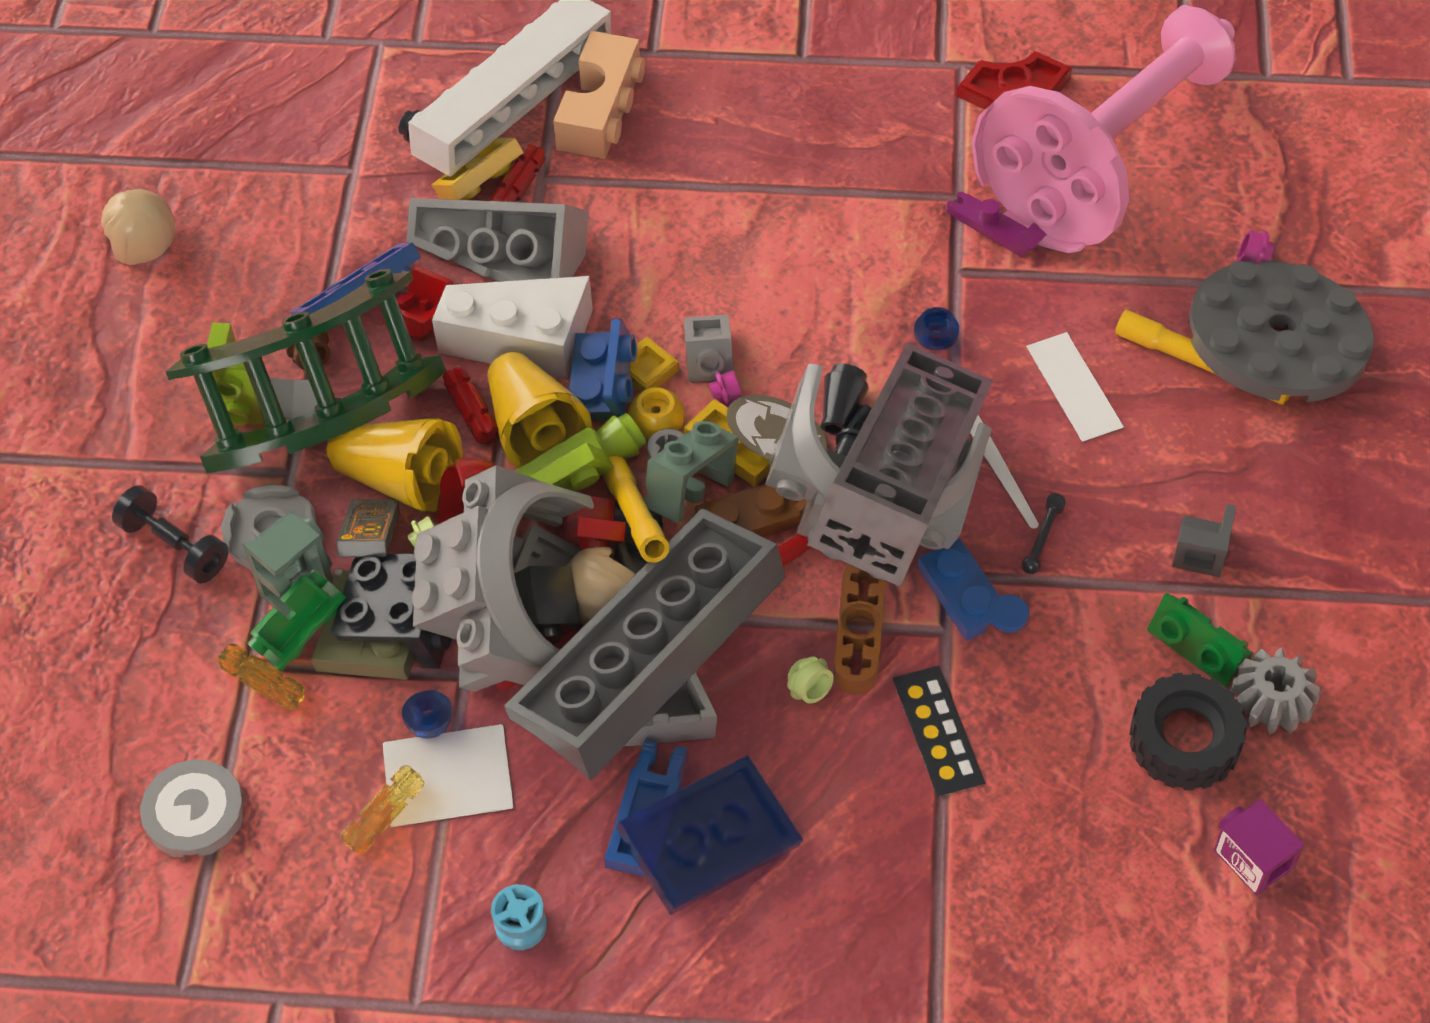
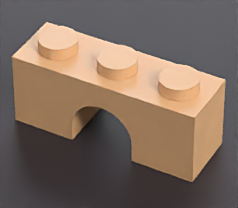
[553,31,646,159]

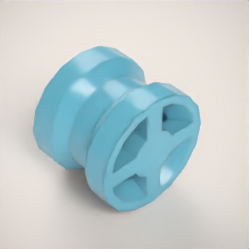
[491,884,547,950]

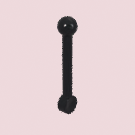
[1022,493,1065,574]

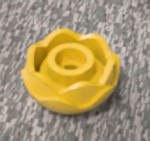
[628,387,685,439]

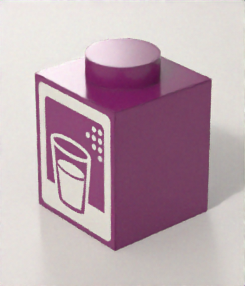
[1214,799,1304,896]

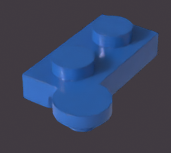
[917,539,1029,641]

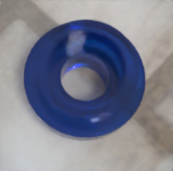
[914,307,959,350]
[402,690,453,739]

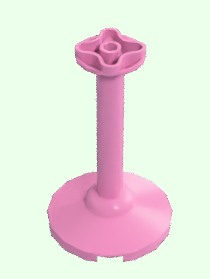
[971,5,1236,253]

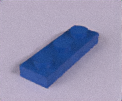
[290,242,421,315]

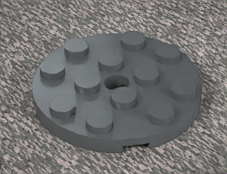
[1187,261,1374,402]

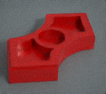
[956,51,1072,110]

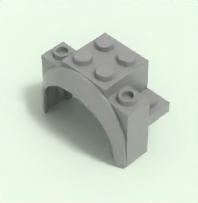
[765,363,992,550]
[412,465,594,692]

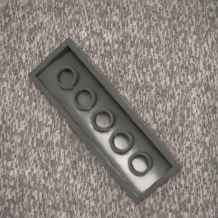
[504,508,786,781]

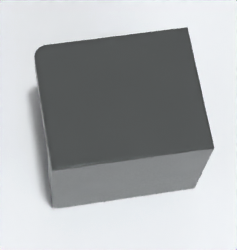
[1172,504,1236,577]

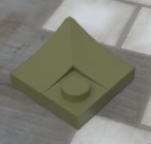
[311,569,415,680]

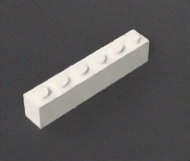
[408,0,611,177]

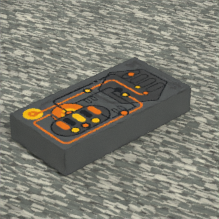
[336,499,400,557]

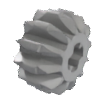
[1231,647,1321,735]

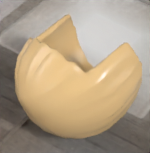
[101,189,175,265]
[568,546,636,626]

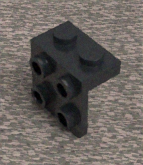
[331,554,452,669]

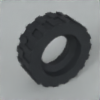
[1129,673,1247,790]

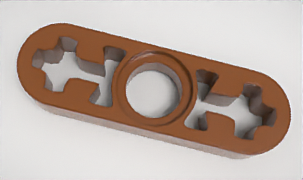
[834,565,886,694]

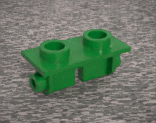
[247,569,346,672]
[1147,593,1254,688]

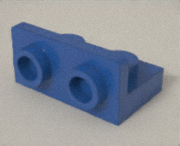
[569,318,637,421]

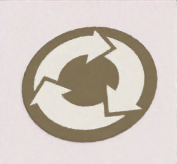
[726,395,827,460]

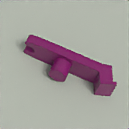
[947,192,1047,257]

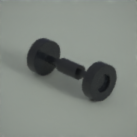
[112,485,229,584]

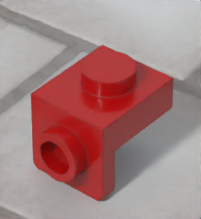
[382,266,454,339]
[563,496,626,551]

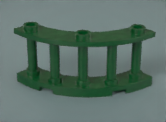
[165,269,446,473]

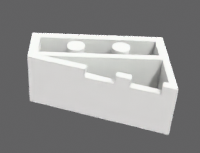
[432,276,593,379]

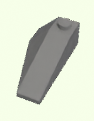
[406,198,589,282]

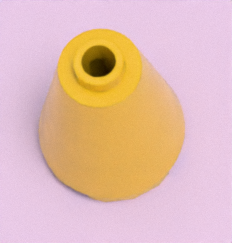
[487,352,592,469]
[327,418,463,512]

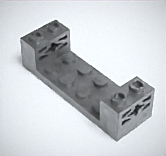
[807,343,993,587]

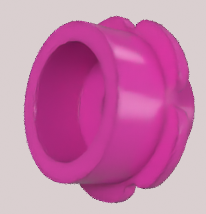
[1236,229,1275,264]
[708,371,742,407]

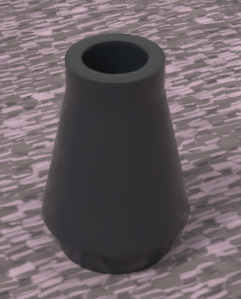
[820,364,869,436]

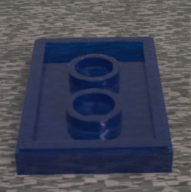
[616,755,803,916]

